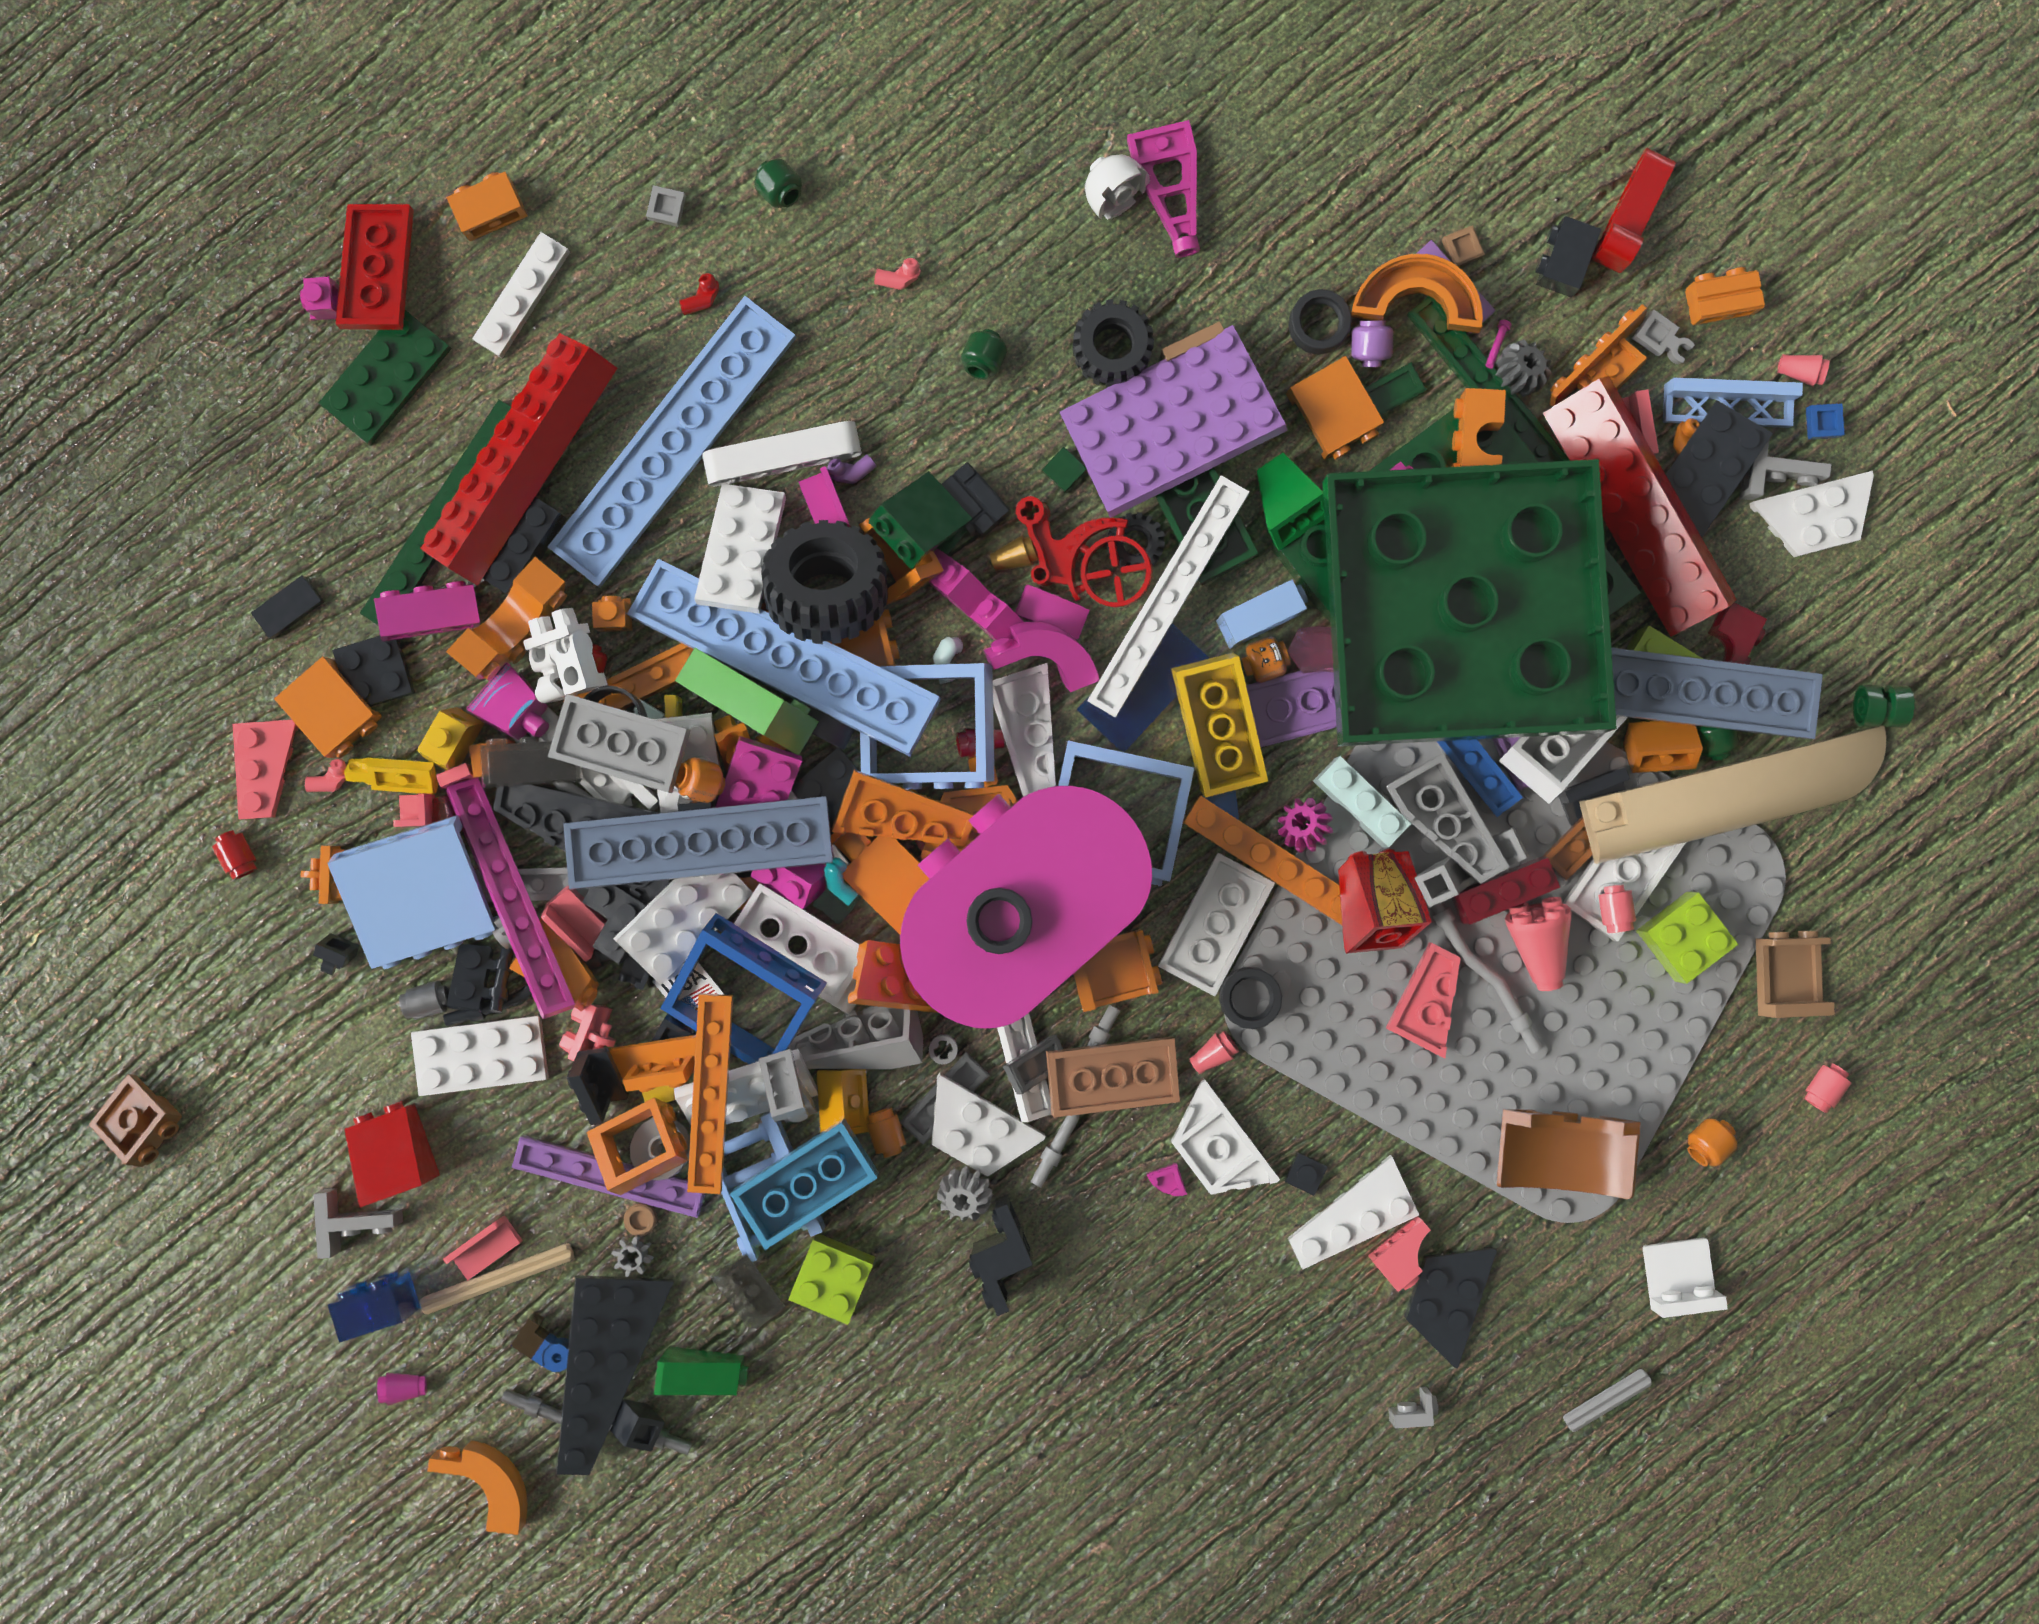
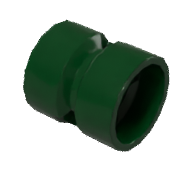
[1853,685,1915,728]

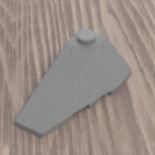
[1386,754,1509,884]
[789,1006,923,1069]

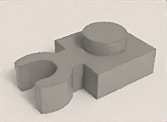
[1632,310,1695,364]

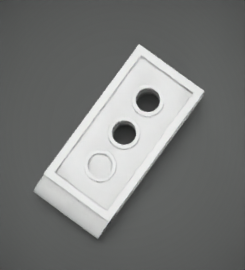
[734,883,859,1015]

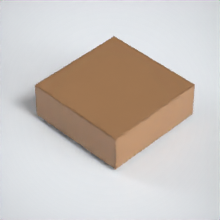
[1441,225,1485,267]

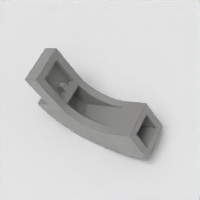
[1415,827,1529,907]

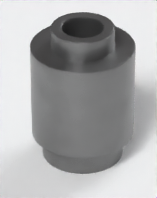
[399,981,450,1020]

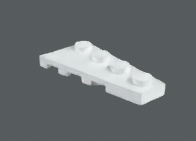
[993,663,1056,797]
[1288,1155,1419,1269]

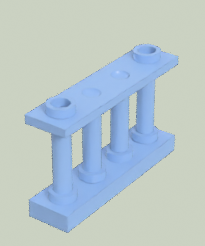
[721,1112,826,1262]

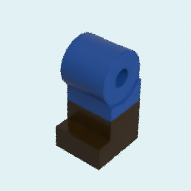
[510,1312,569,1372]

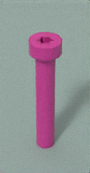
[1485,320,1512,369]

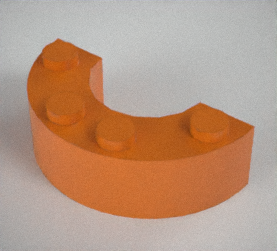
[1351,254,1483,333]
[446,557,567,681]

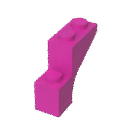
[928,549,1024,641]

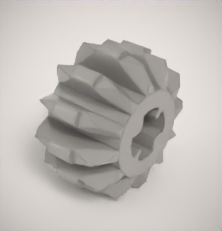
[937,1166,993,1223]

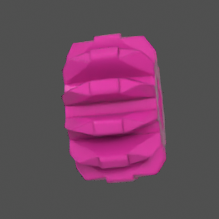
[1278,798,1333,853]

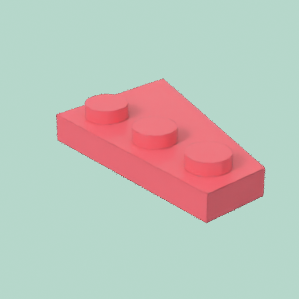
[233,720,299,820]
[1386,942,1461,1059]

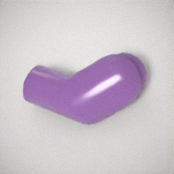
[827,454,877,484]

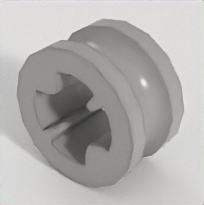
[929,1034,958,1064]

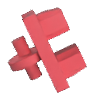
[559,1004,616,1061]

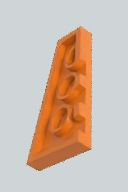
[831,769,975,846]

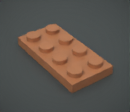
[1046,1037,1180,1118]

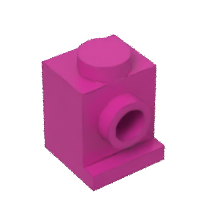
[300,276,339,321]

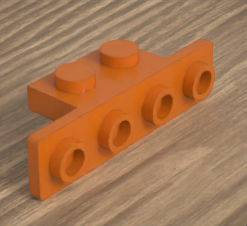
[1549,304,1648,407]
[608,1035,696,1092]

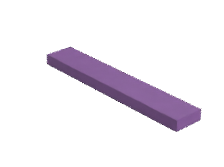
[512,1135,705,1218]

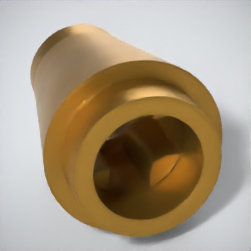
[990,535,1039,572]

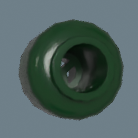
[754,159,802,208]
[961,329,1007,380]
[1695,725,1739,761]

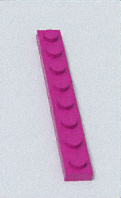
[446,778,575,1019]

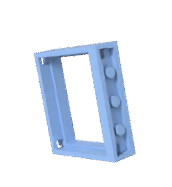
[860,663,994,789]
[1058,741,1194,886]

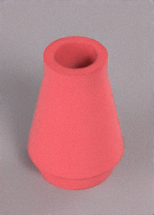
[1777,354,1830,387]
[1189,1031,1239,1074]

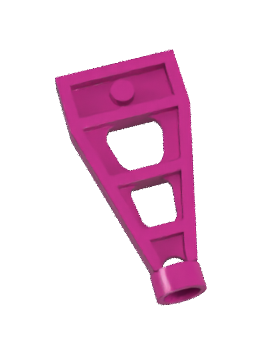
[1127,120,1200,258]

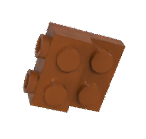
[89,1074,182,1167]

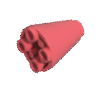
[1505,897,1572,991]

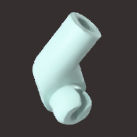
[933,637,963,684]

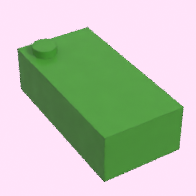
[675,648,819,755]

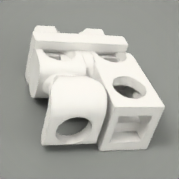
[523,608,607,703]

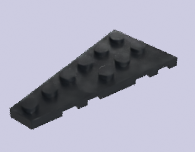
[556,1275,674,1475]

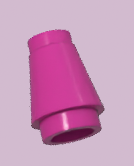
[377,1373,427,1406]

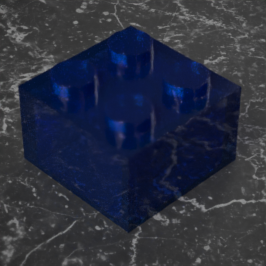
[328,1270,421,1343]

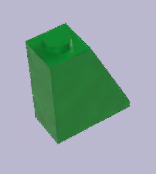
[1257,452,1325,550]
[654,1346,749,1396]

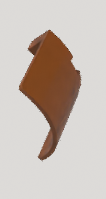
[1497,1109,1641,1199]

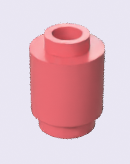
[1598,884,1636,933]
[1804,1063,1852,1113]

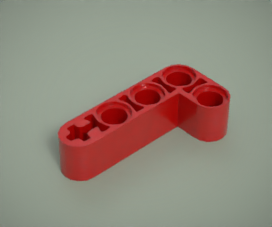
[1591,147,1676,274]

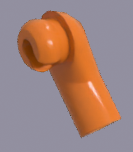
[1673,418,1700,455]

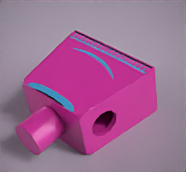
[466,662,549,740]

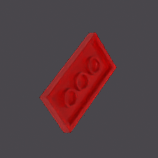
[335,204,414,330]

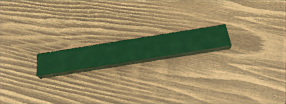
[1407,296,1570,462]

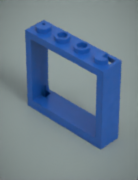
[660,913,827,1064]

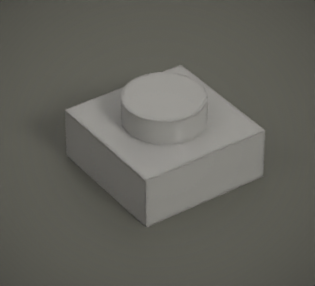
[646,185,686,227]

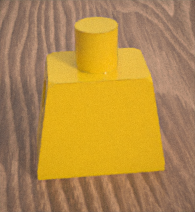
[418,707,485,771]

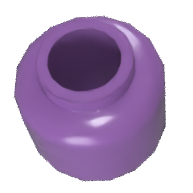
[1351,320,1393,367]

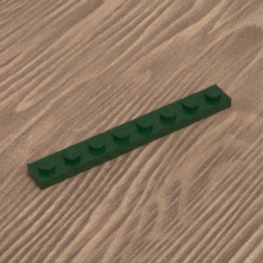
[360,399,511,626]

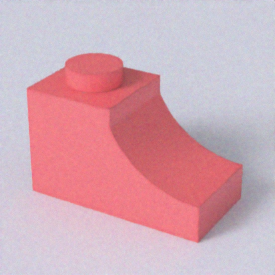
[1368,1216,1431,1292]

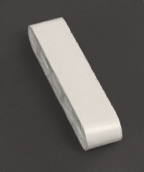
[702,421,862,487]

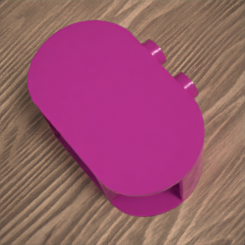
[900,786,1152,1029]

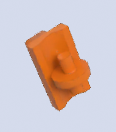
[713,715,750,771]
[300,846,345,904]

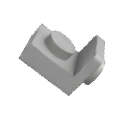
[1389,1386,1438,1428]

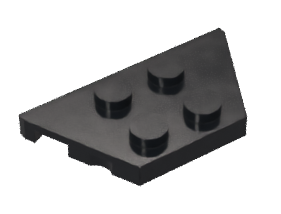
[1404,1247,1497,1368]

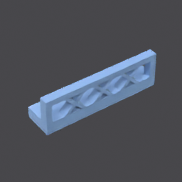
[1663,378,1803,428]

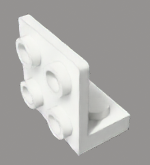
[1643,1238,1727,1318]

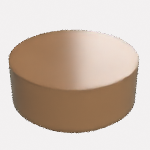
[624,1202,658,1236]

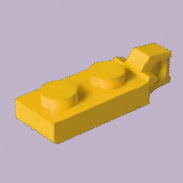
[344,758,438,795]

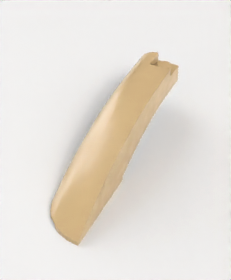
[1579,725,1886,864]

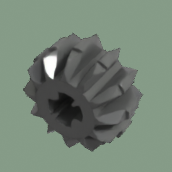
[1495,339,1552,397]

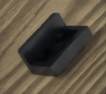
[567,1048,629,1125]

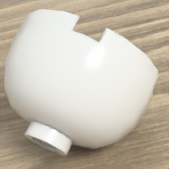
[1085,154,1150,220]

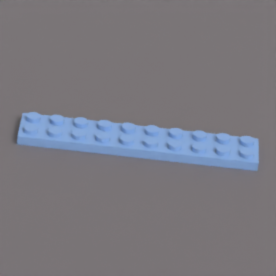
[548,296,796,588]
[627,559,941,757]

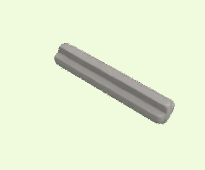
[1563,1369,1652,1432]

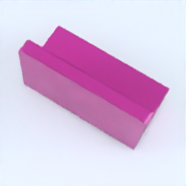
[798,466,851,528]

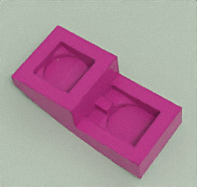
[1015,585,1090,640]

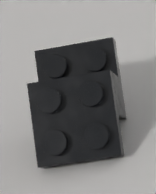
[968,1194,1033,1316]

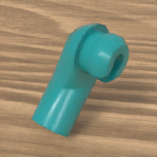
[824,857,858,906]

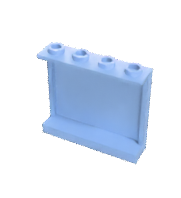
[327,815,498,969]

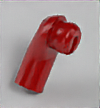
[679,273,719,316]

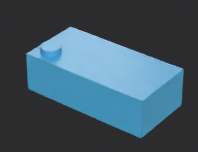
[730,1118,879,1250]

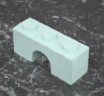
[1313,756,1411,847]

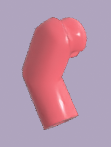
[874,258,921,290]
[305,759,347,792]

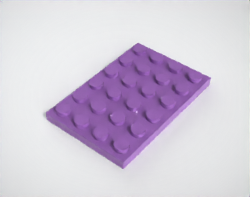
[1060,325,1288,518]

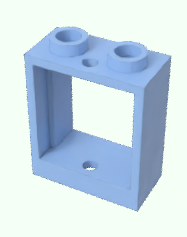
[1216,579,1308,649]

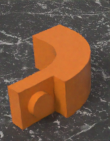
[427,1440,528,1535]

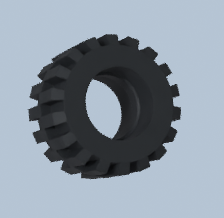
[1073,299,1154,388]

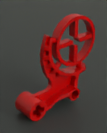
[1016,496,1153,608]

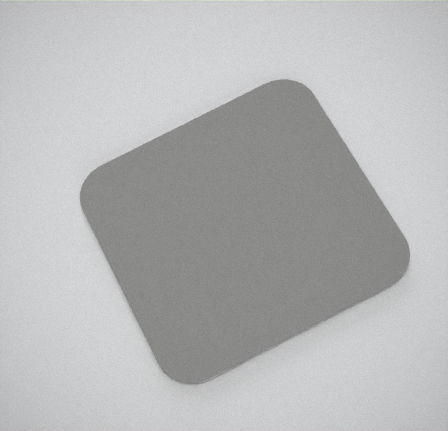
[1224,739,1786,1223]

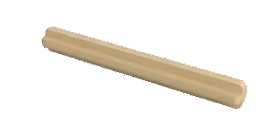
[420,1243,574,1315]

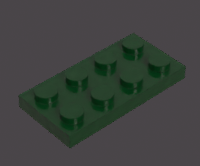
[318,310,452,446]

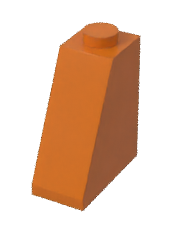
[509,918,599,1012]

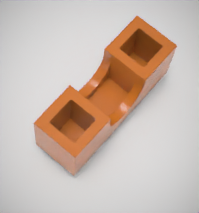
[1452,388,1506,467]

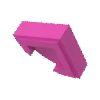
[1146,1163,1187,1196]

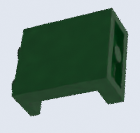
[869,471,972,569]

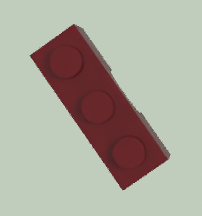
[1708,602,1767,665]
[1452,857,1561,925]

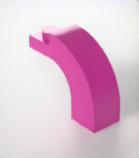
[984,622,1100,692]

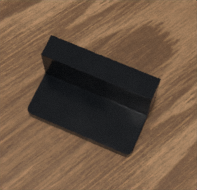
[1558,767,1630,826]

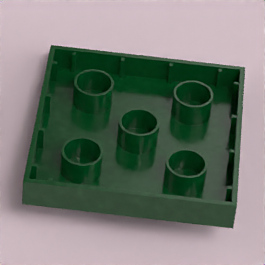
[1322,459,1617,746]

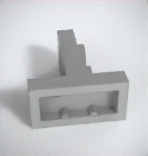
[1739,441,1831,500]
[759,1049,817,1123]
[313,1188,403,1259]

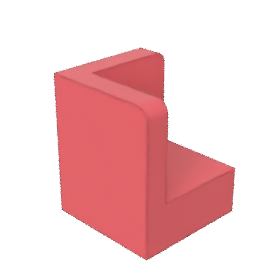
[393,793,436,828]

